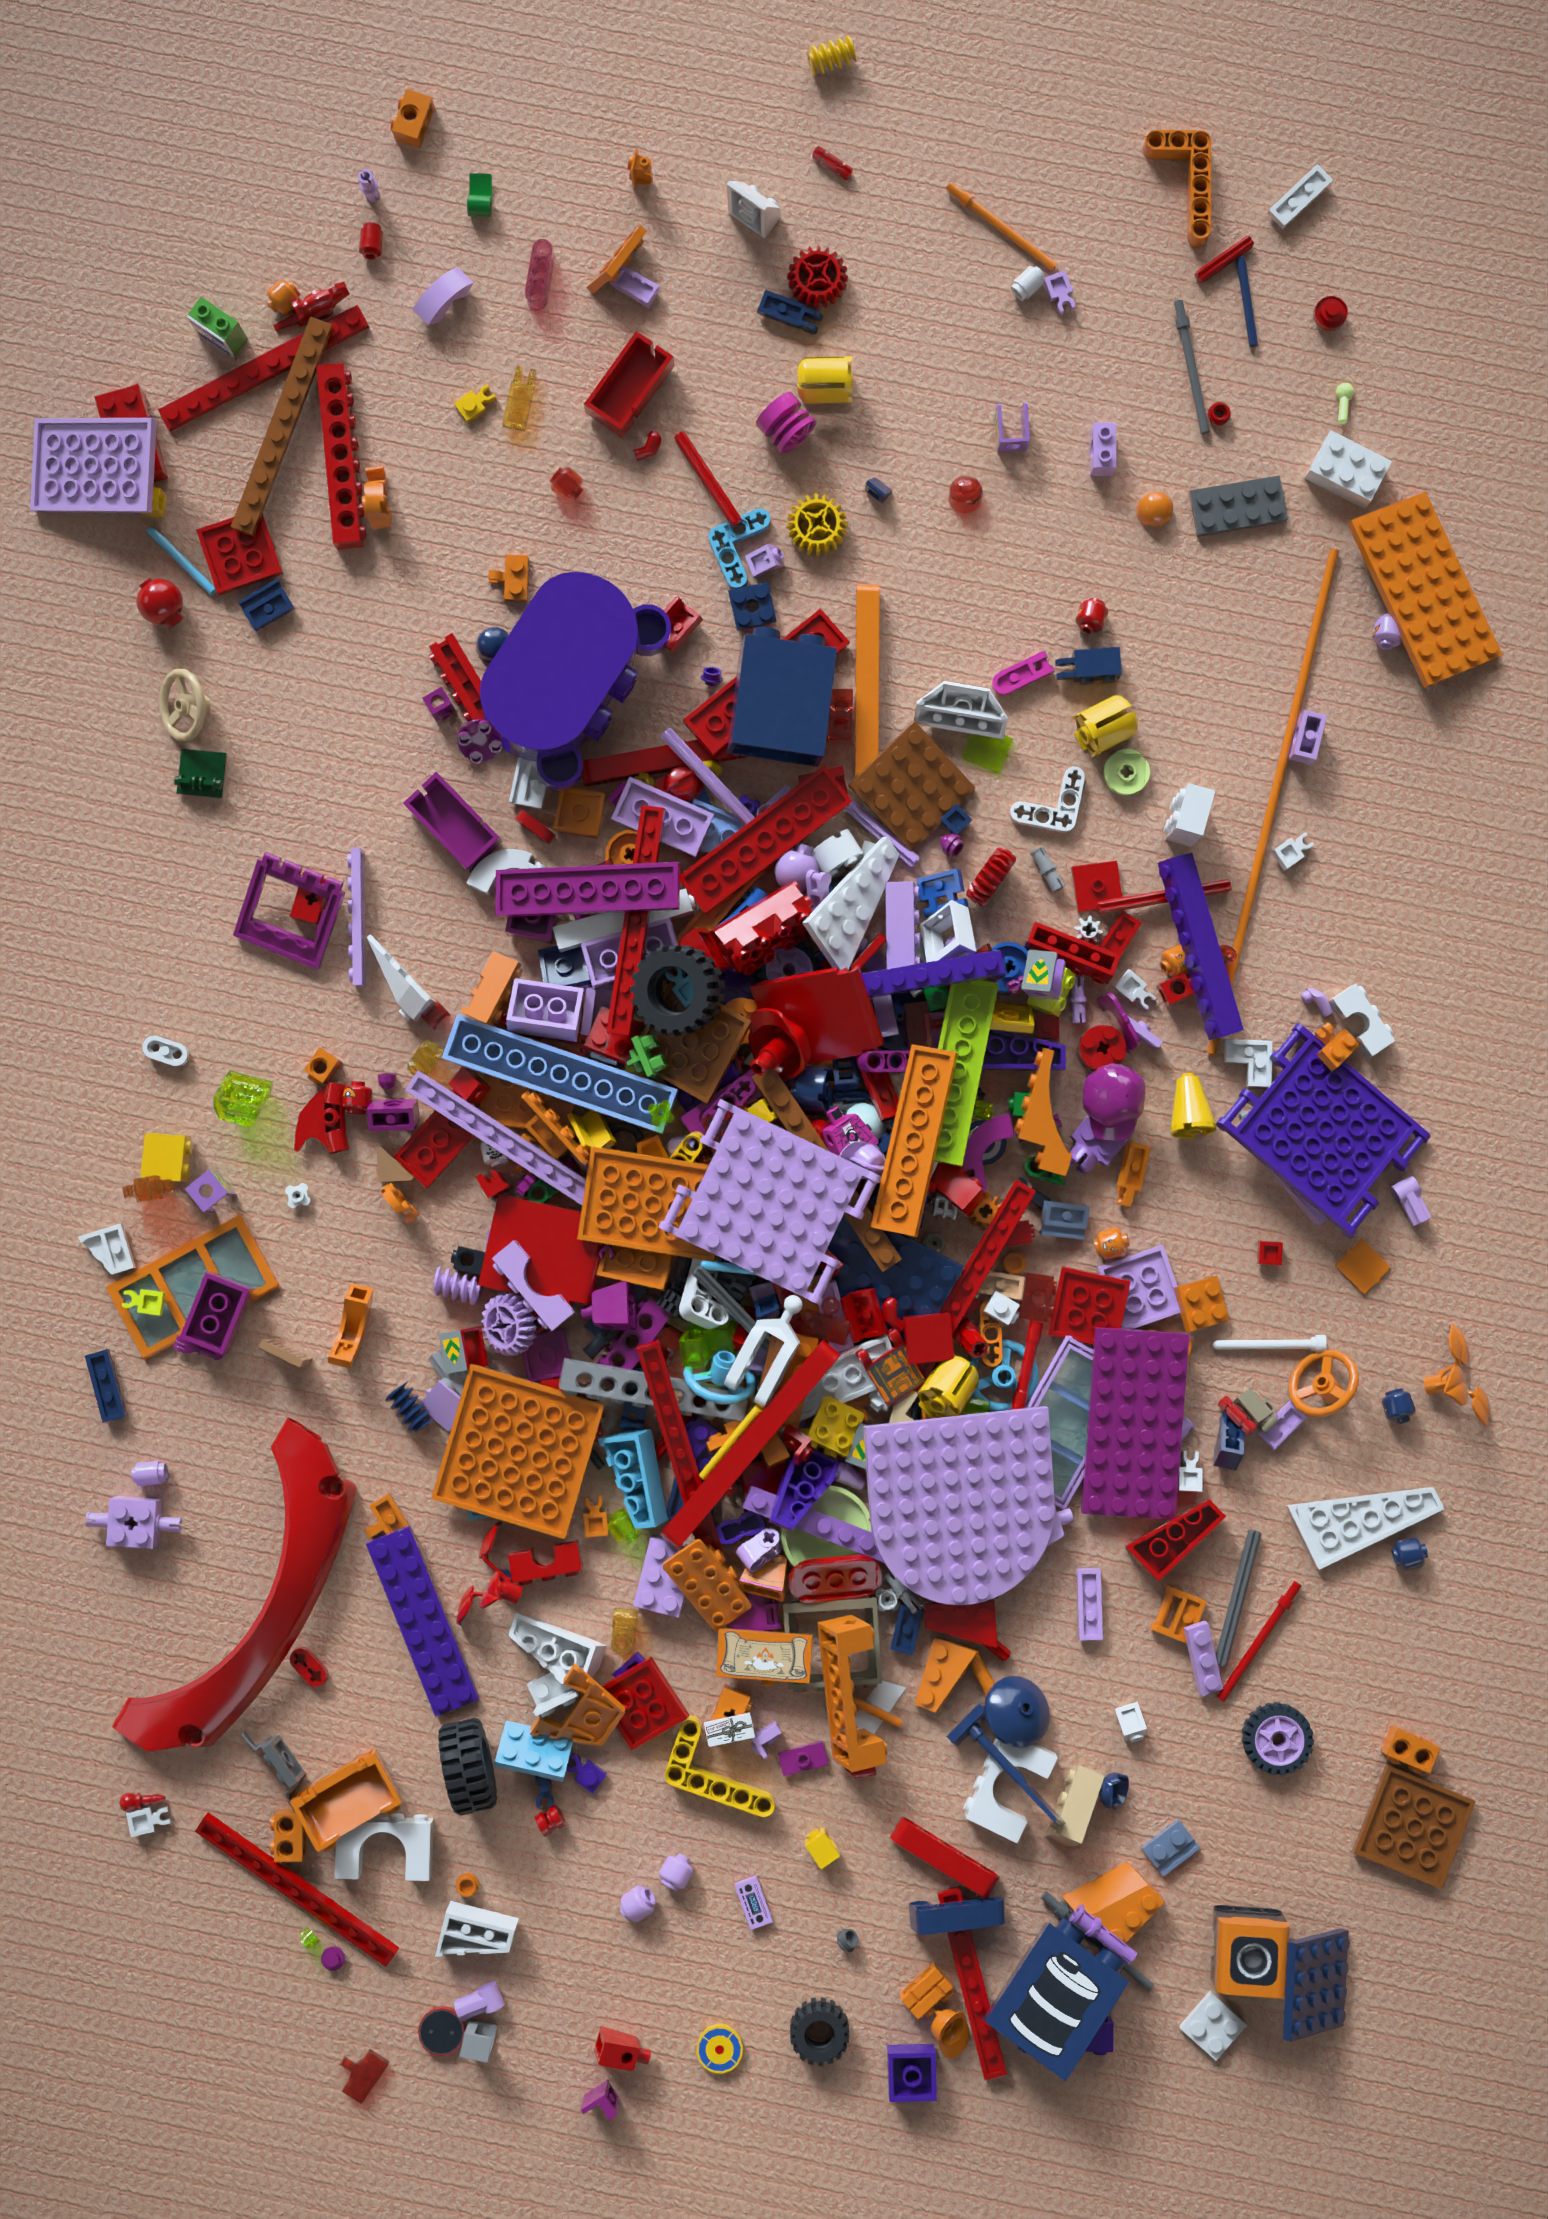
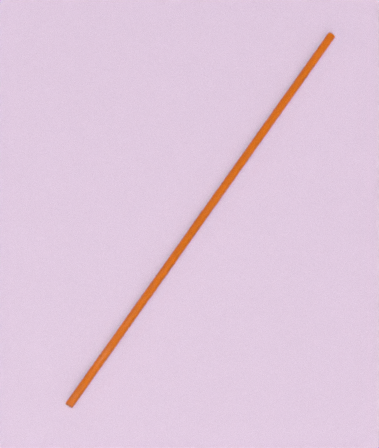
[1207,548,1339,1056]

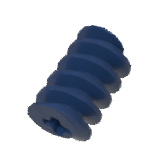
[385,1382,435,1433]

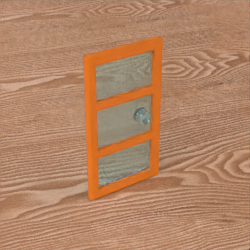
[105,1214,280,1360]

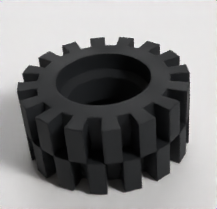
[656,1286,696,1323]

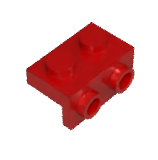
[664,596,703,653]
[840,1288,887,1343]

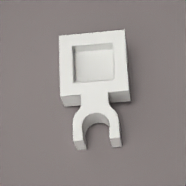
[1271,832,1314,870]
[1114,969,1157,1009]
[1177,1451,1202,1493]
[126,1806,171,1837]

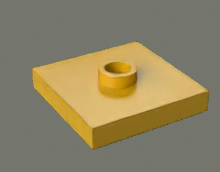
[990,1002,1034,1033]

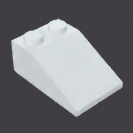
[727,181,781,238]

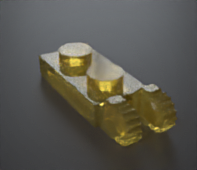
[502,366,536,432]

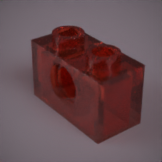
[828,689,853,740]
[1018,1272,1057,1322]

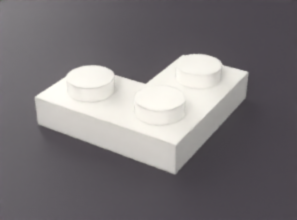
[1224,1039,1272,1087]

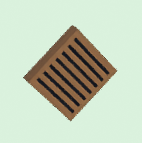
[258,1338,312,1368]

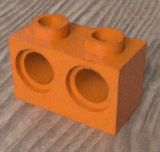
[1381,1724,1441,1774]
[270,1809,307,1862]

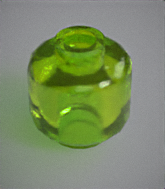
[607,1507,641,1544]

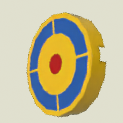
[696,2023,743,2074]

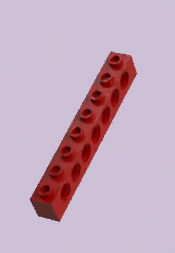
[316,363,367,550]

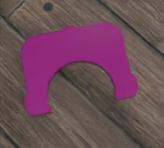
[1097,993,1141,1054]

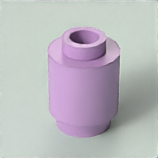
[132,1461,168,1486]

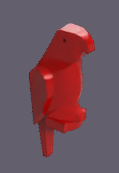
[273,282,350,331]

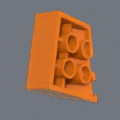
[1062,1861,1165,1943]

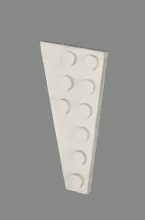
[803,836,900,971]
[1286,1487,1444,1570]

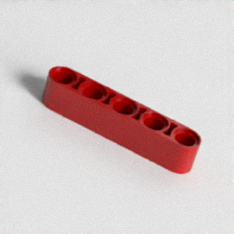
[890,1816,1000,1898]

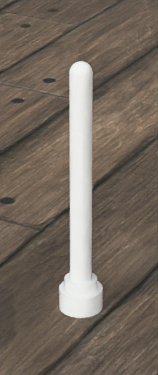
[1213,1335,1327,1353]

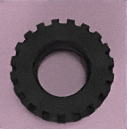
[630,945,725,1036]
[438,1718,497,1815]

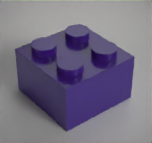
[887,2044,937,2102]

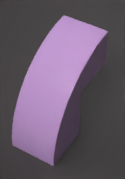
[412,267,474,325]

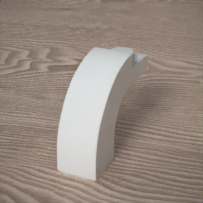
[467,849,548,896]

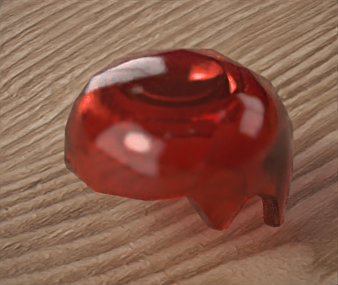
[948,476,983,514]

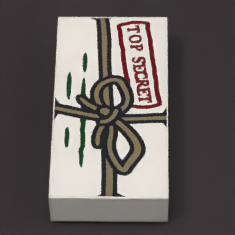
[704,1713,755,1747]

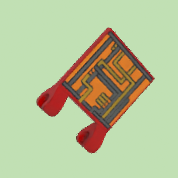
[855,1328,926,1406]

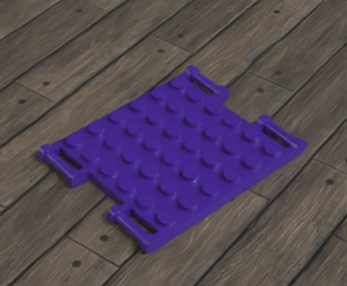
[1216,1023,1431,1239]

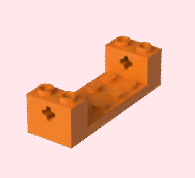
[817,1615,887,1772]

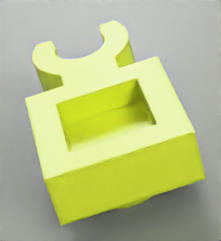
[122,1289,166,1316]

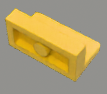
[567,1110,616,1151]

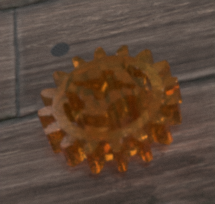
[122,1175,175,1203]

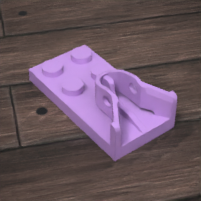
[611,777,714,857]

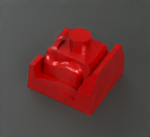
[679,928,731,974]

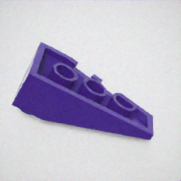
[769,1447,840,1531]

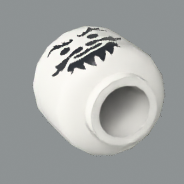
[480,1141,510,1168]

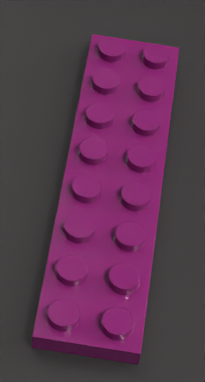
[495,862,680,917]

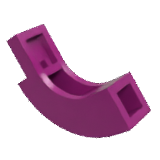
[962,1114,1014,1191]

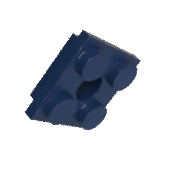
[728,582,777,631]

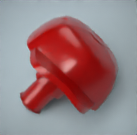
[748,1008,811,1079]

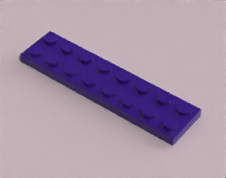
[366,1525,479,1717]

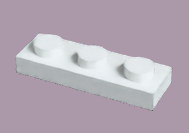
[1267,164,1333,229]

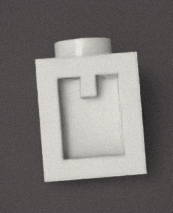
[1115,1702,1147,1742]

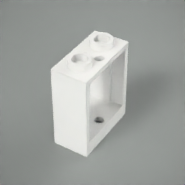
[920,900,976,962]

